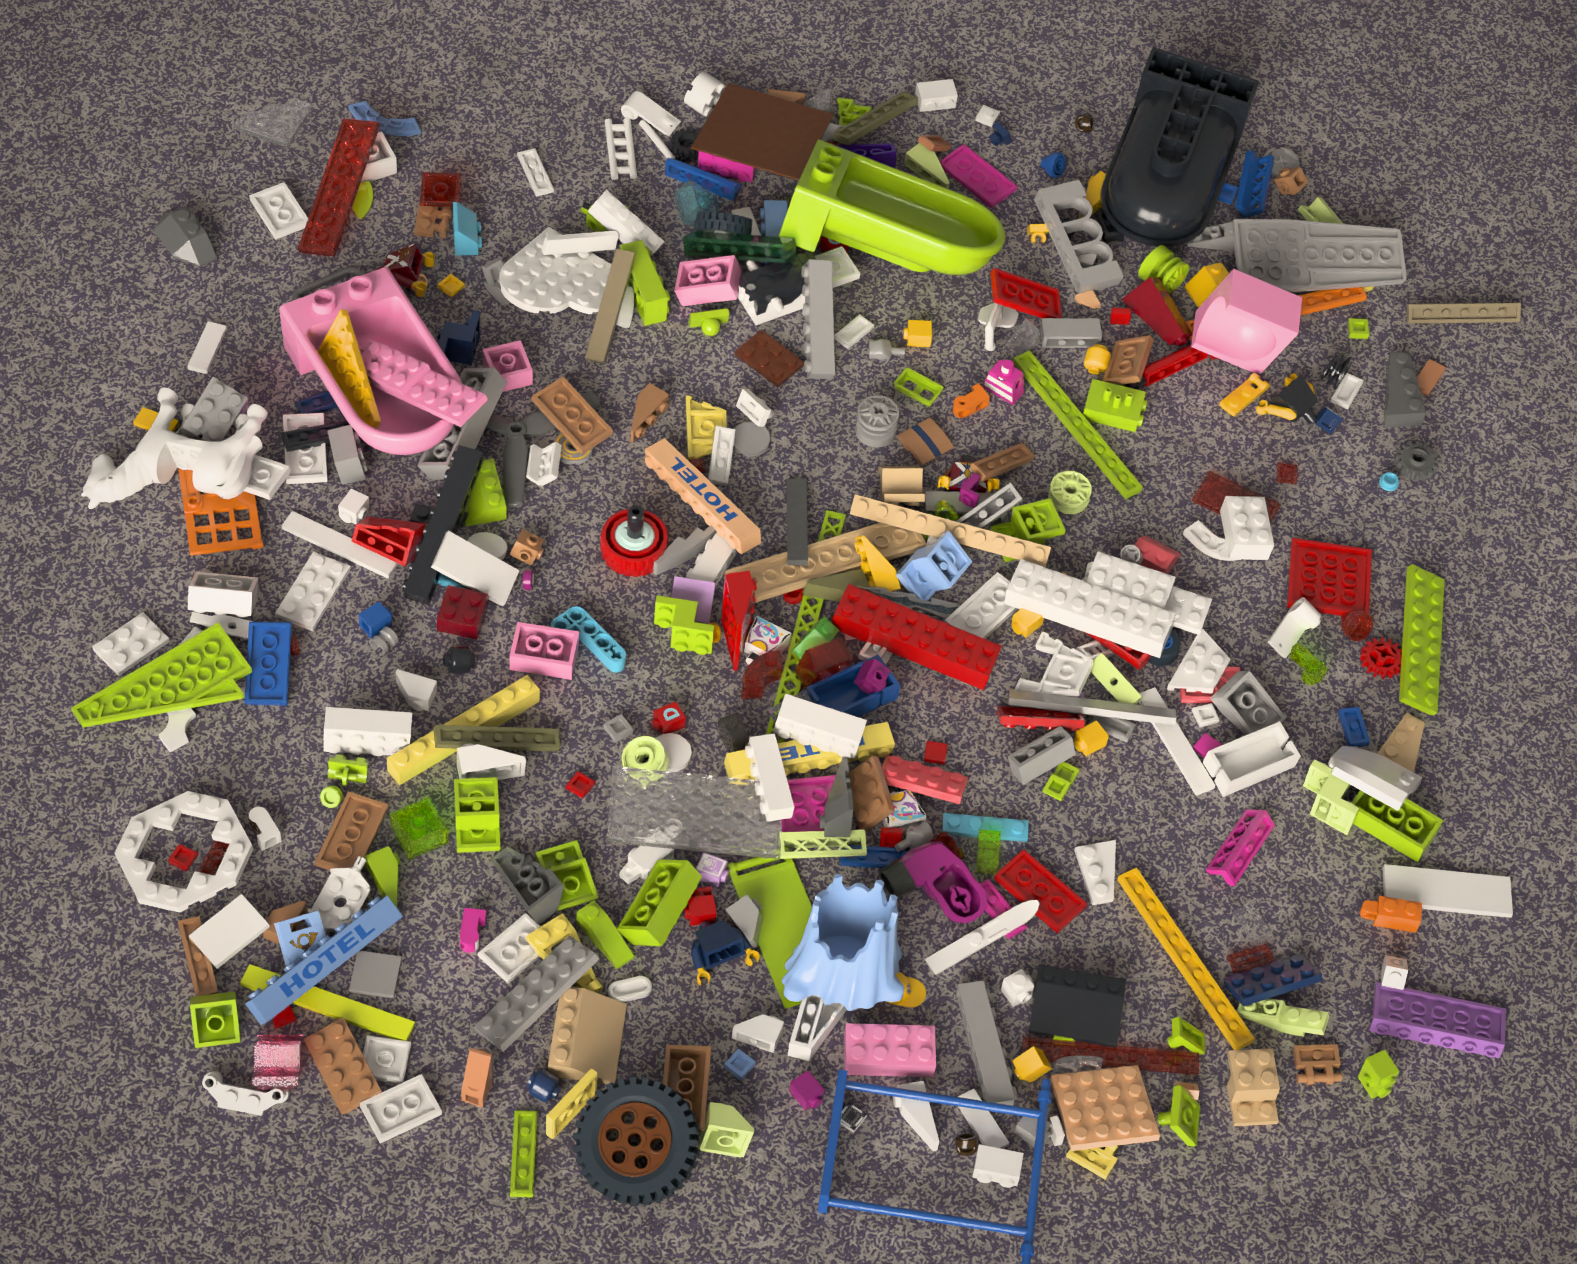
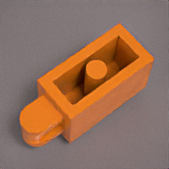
[1359,895,1422,933]

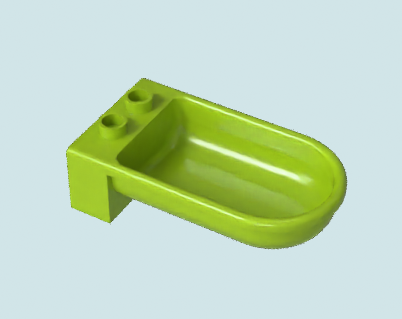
[778,139,1006,275]

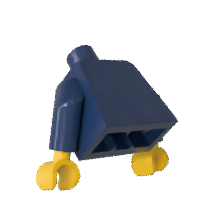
[691,921,760,986]

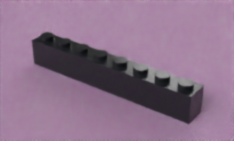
[402,445,484,605]

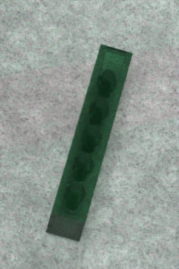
[683,231,797,263]

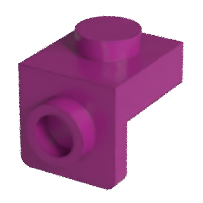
[959,473,981,509]

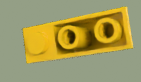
[855,536,901,596]

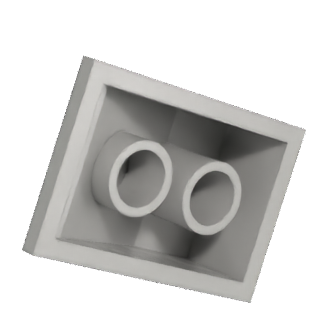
[1210,671,1286,735]

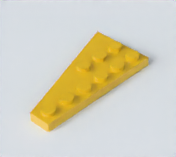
[317,309,381,429]

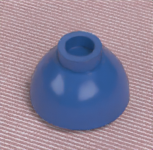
[1041,152,1066,178]

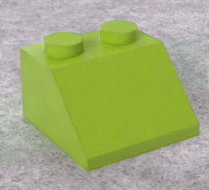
[190,992,240,1048]

